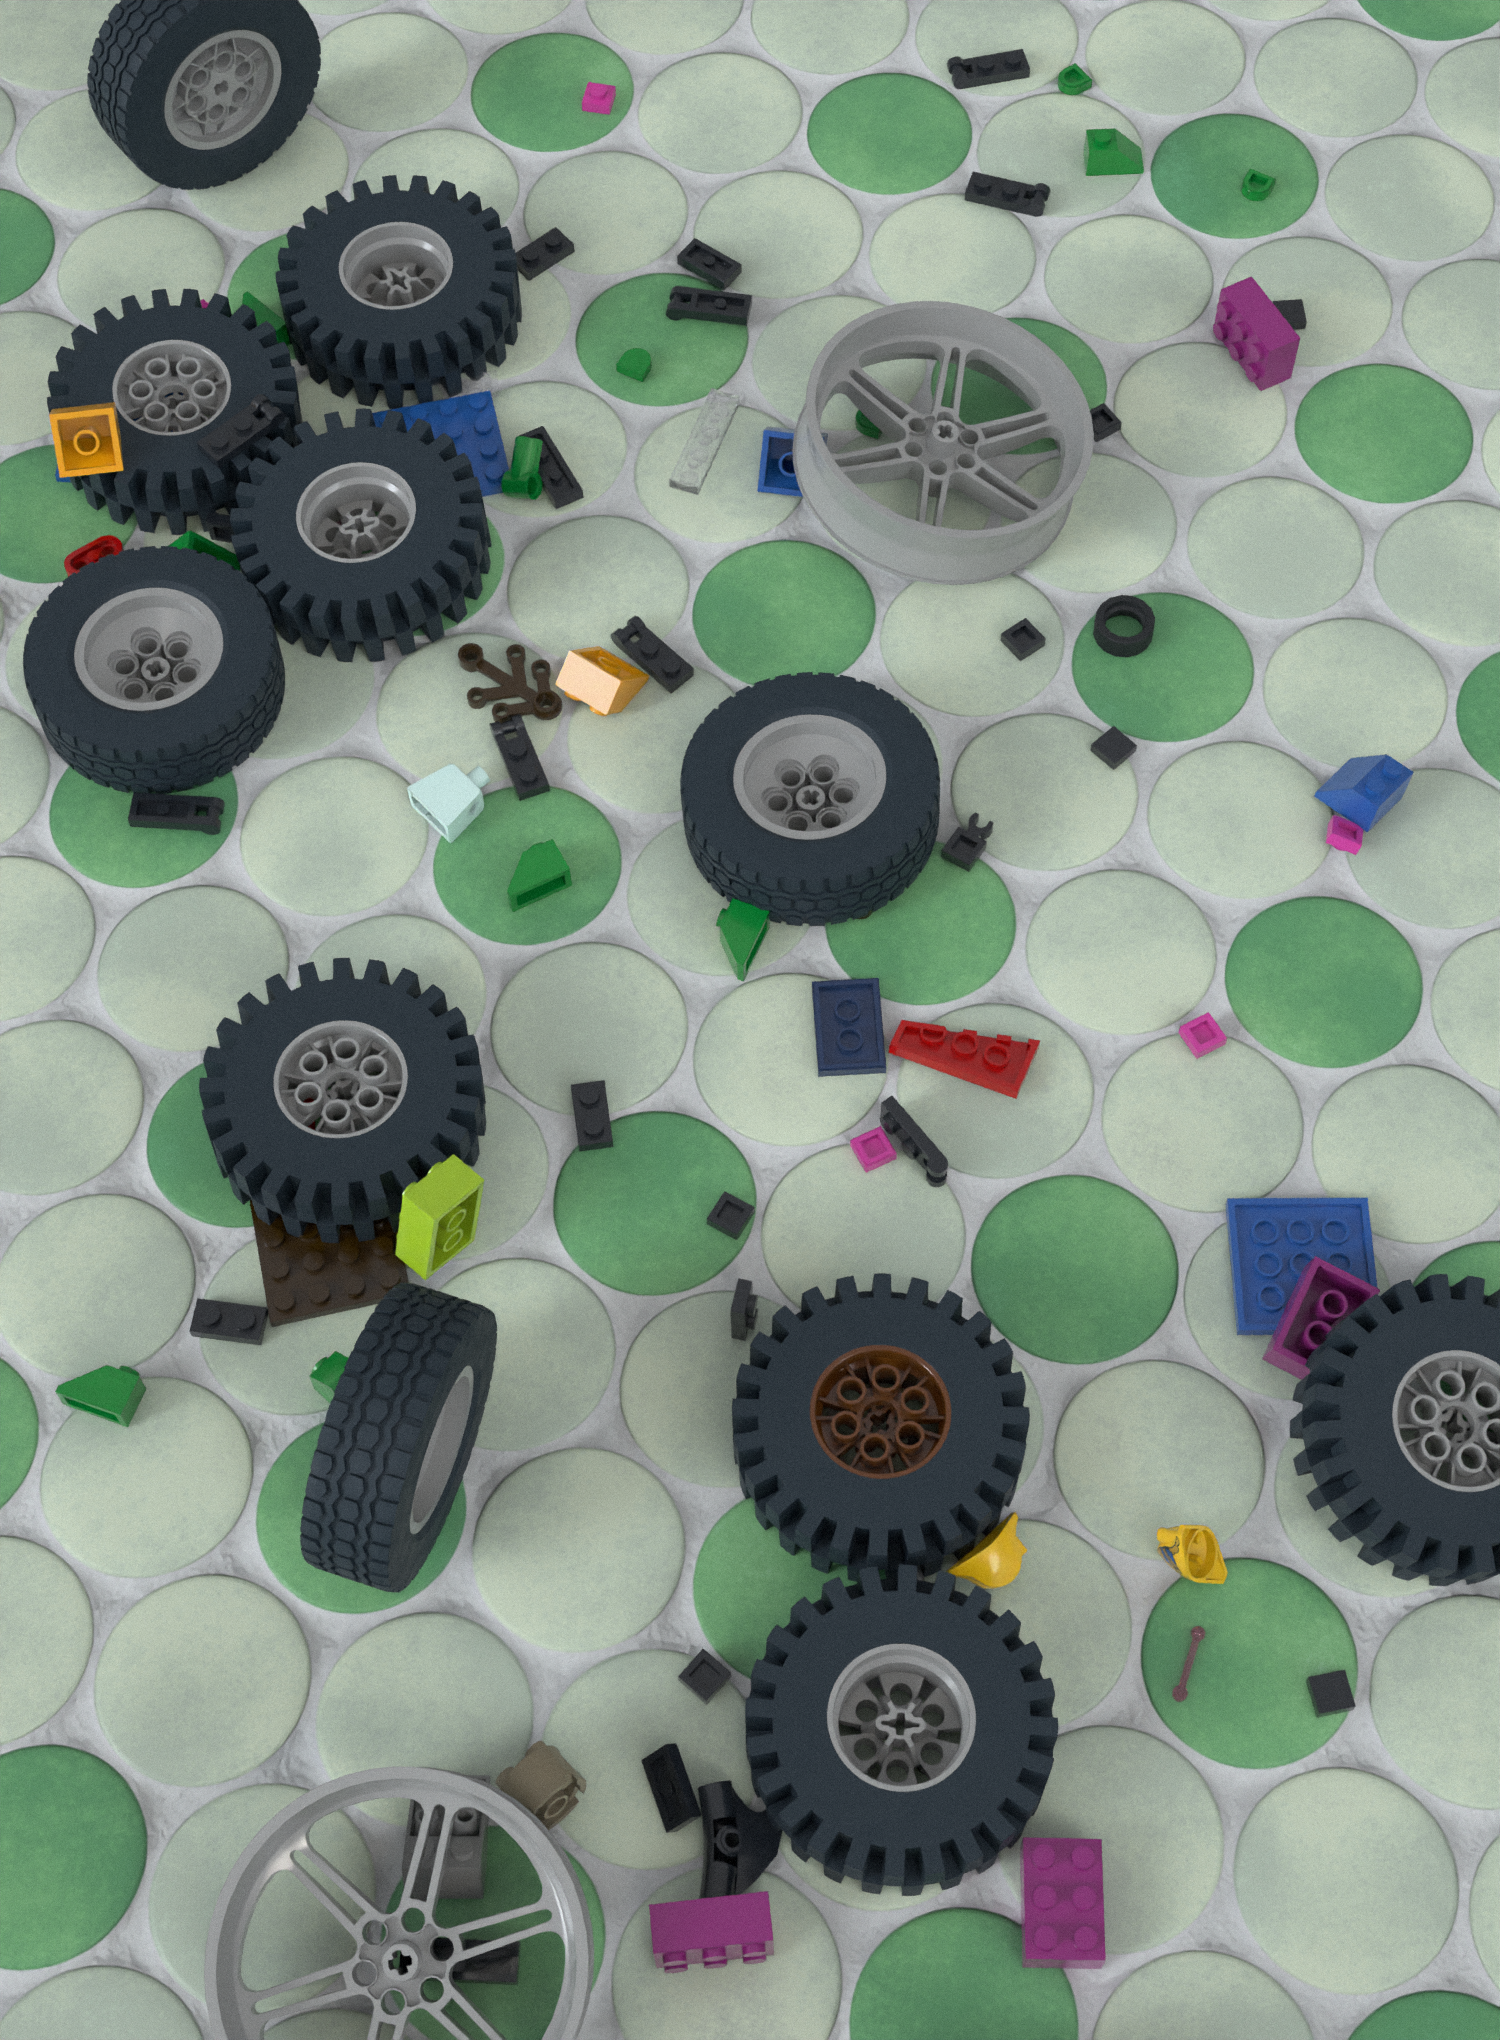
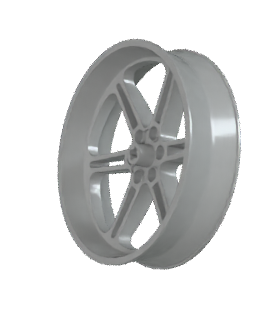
[792,301,1094,585]
[204,1766,594,2040]

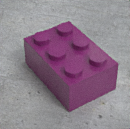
[1213,276,1300,391]
[1262,1256,1380,1380]
[1020,1837,1106,1969]
[649,1891,774,1973]

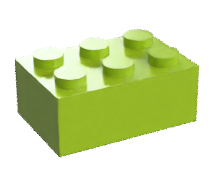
[395,1154,485,1281]

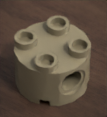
[495,1741,586,1830]

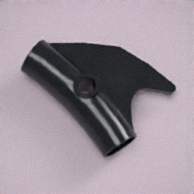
[697,1780,783,1899]

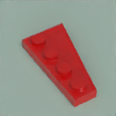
[888,1020,1041,1099]

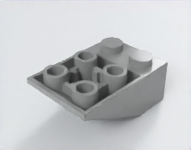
[402,1775,490,1899]

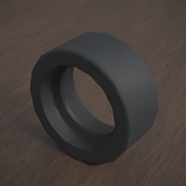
[1093,595,1155,658]

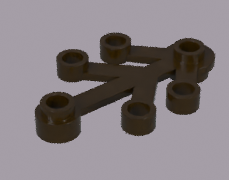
[458,643,562,723]

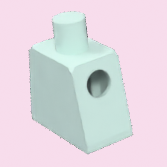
[407,764,490,843]

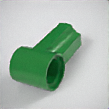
[501,436,543,500]

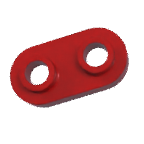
[64,535,124,577]

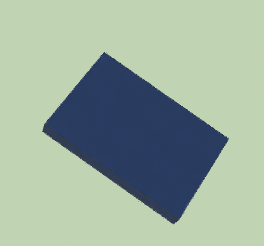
[812,978,886,1077]

